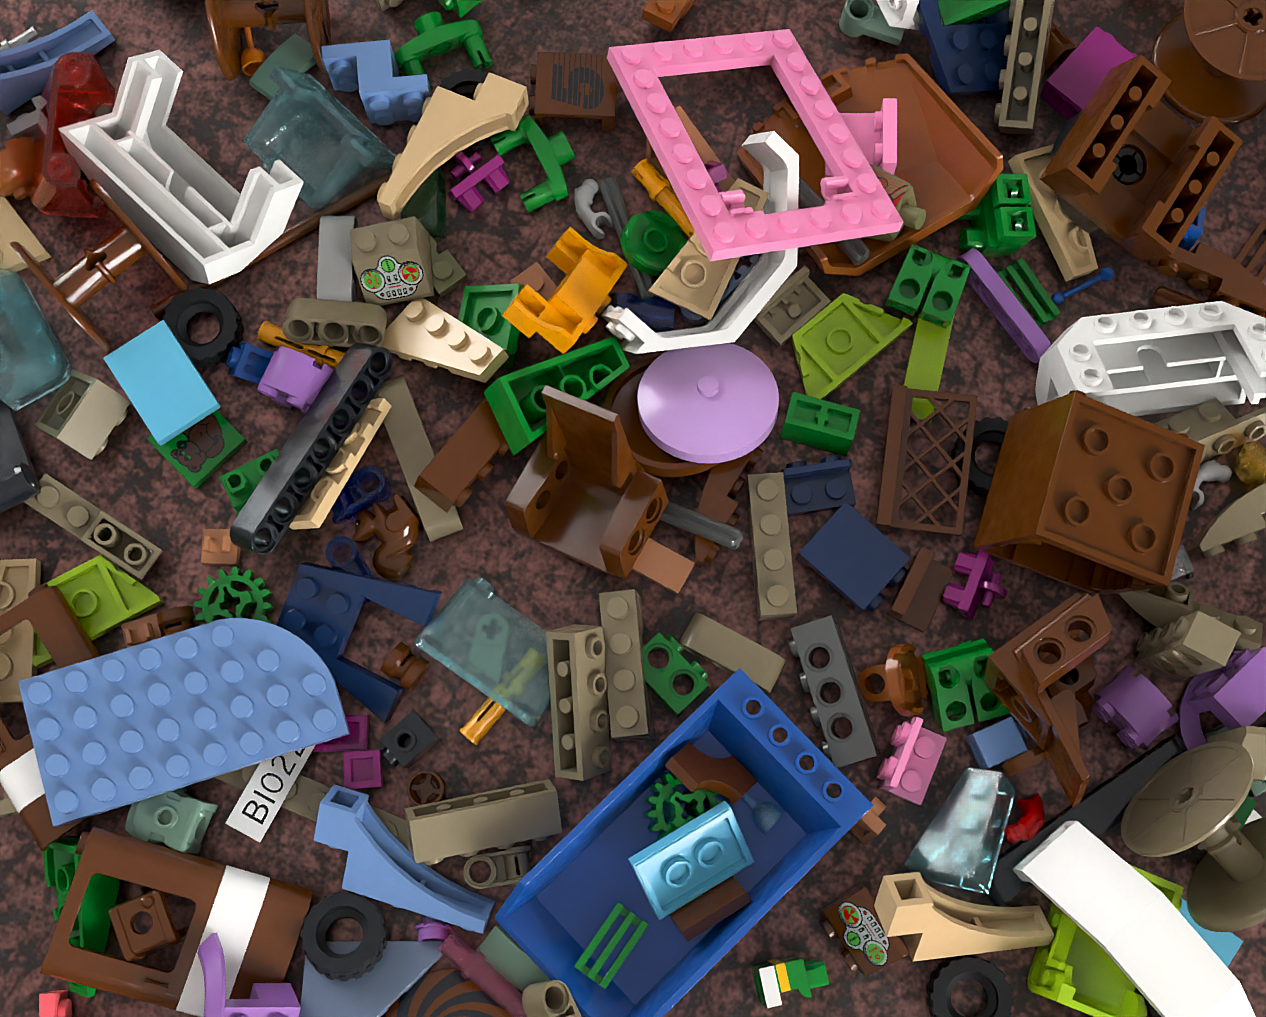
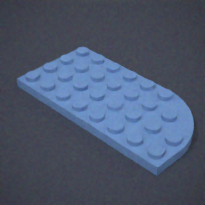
[18,618,350,827]

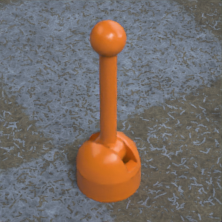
[240,27,267,76]

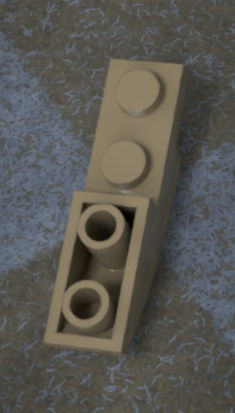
[24,473,163,580]
[1187,483,1266,559]
[1118,582,1263,651]

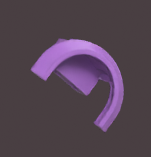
[1179,647,1266,750]
[197,933,301,1017]

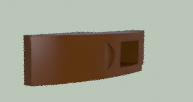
[1147,242,1266,318]
[693,444,764,569]

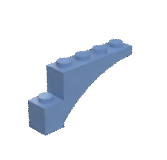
[0,10,115,116]
[314,784,496,934]

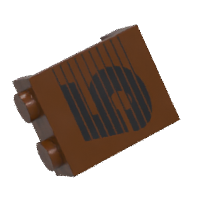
[529,51,617,131]

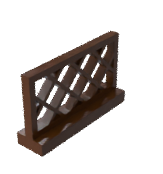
[876,384,978,536]

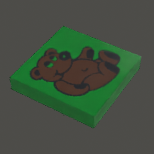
[147,410,248,489]

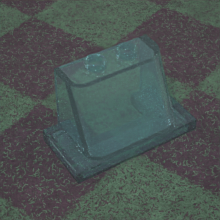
[242,66,396,209]

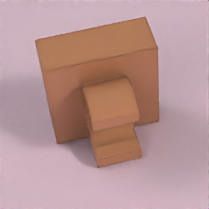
[201,529,241,566]
[121,613,165,648]
[850,796,886,845]

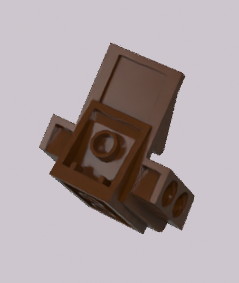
[505,385,669,580]
[984,592,1112,808]

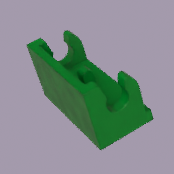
[938,0,1010,25]
[780,392,860,456]

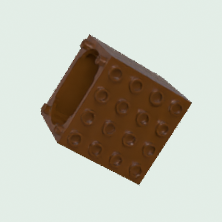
[973,390,1205,596]

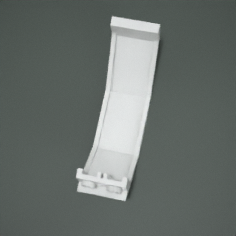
[601,131,799,354]
[1012,821,1256,1017]

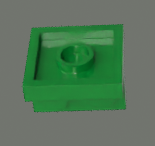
[458,283,524,367]

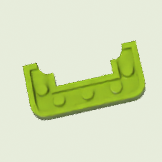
[1027,864,1184,1017]

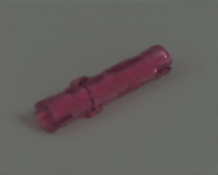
[437,931,527,1017]

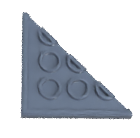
[299,941,451,1017]

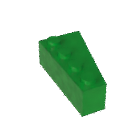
[483,336,630,456]

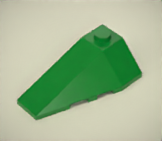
[43,835,121,998]

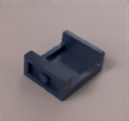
[795,502,910,615]

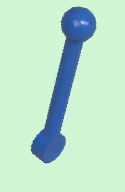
[1051,267,1114,305]

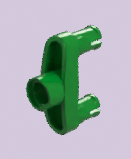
[394,12,494,90]
[490,114,576,213]

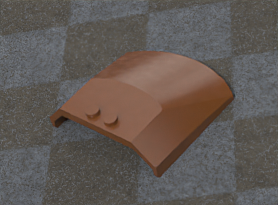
[737,53,1004,277]

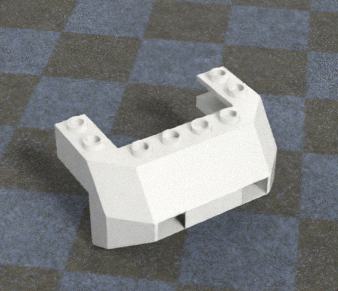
[58,50,304,284]
[1035,301,1266,416]

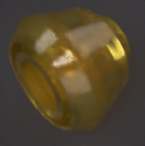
[1234,441,1266,486]

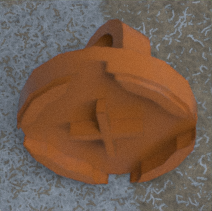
[859,643,928,717]

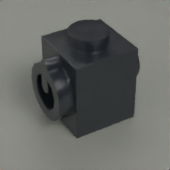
[379,710,441,769]

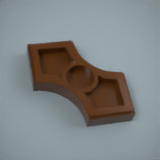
[665,743,758,803]

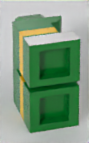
[750,955,829,1008]

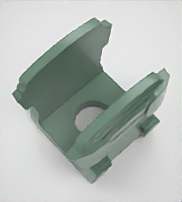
[125,787,218,853]

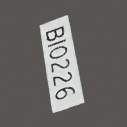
[225,745,315,842]

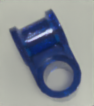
[331,466,391,524]

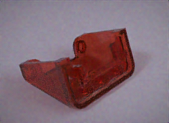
[30,52,115,218]

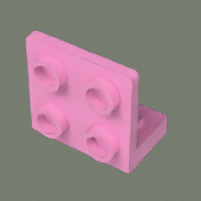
[825,98,897,177]
[876,716,947,806]

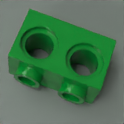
[642,632,709,717]

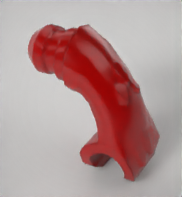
[1003,793,1045,844]

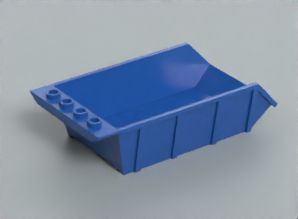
[494,668,874,1017]

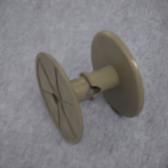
[1121,741,1266,932]

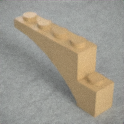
[377,72,529,220]
[874,872,1055,962]

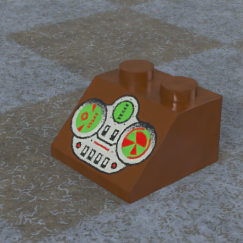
[819,885,909,976]

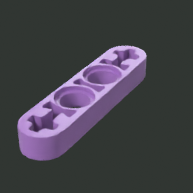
[957,248,1051,363]

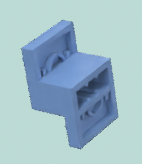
[321,40,432,125]

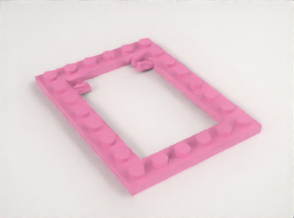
[607,29,903,261]

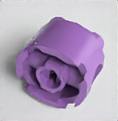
[257,346,334,414]
[1092,666,1179,750]

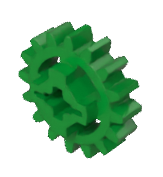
[193,567,275,623]
[643,773,722,841]

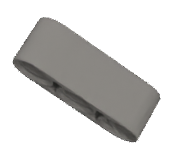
[317,216,358,302]

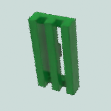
[997,257,1061,328]
[574,902,649,989]

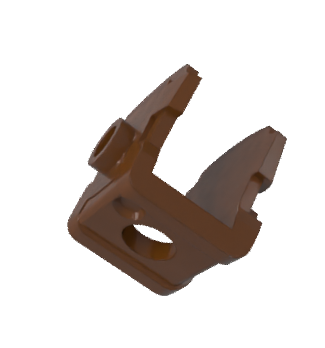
[108,886,189,961]

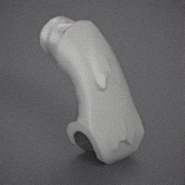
[573,179,612,239]
[1190,460,1232,510]

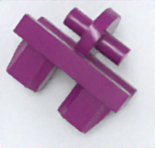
[447,152,510,213]
[943,551,1008,620]

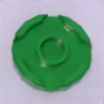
[620,210,687,276]

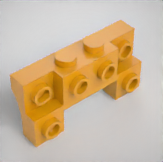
[502,227,628,354]

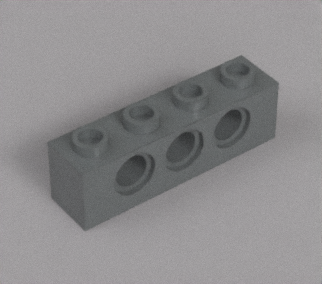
[788,615,881,768]

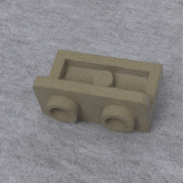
[753,266,831,348]

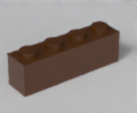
[414,398,510,513]

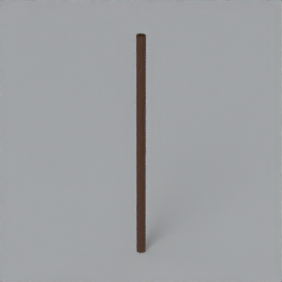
[150,170,393,319]

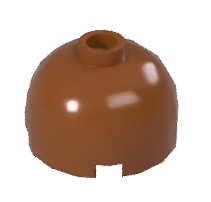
[0,136,44,200]

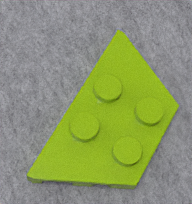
[791,293,913,400]
[32,555,164,668]

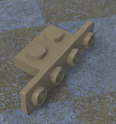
[1154,397,1266,462]

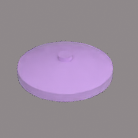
[637,343,779,464]

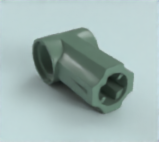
[839,0,905,46]

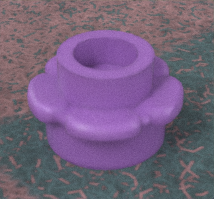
[415,917,452,942]

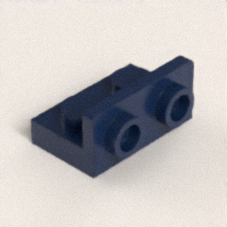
[781,455,856,517]

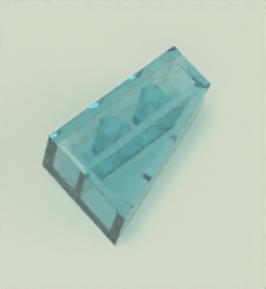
[904,767,1016,894]

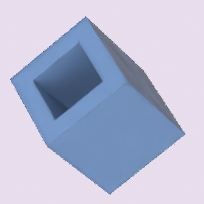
[965,717,1028,770]

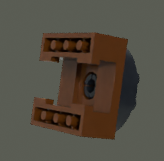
[1039,54,1243,262]

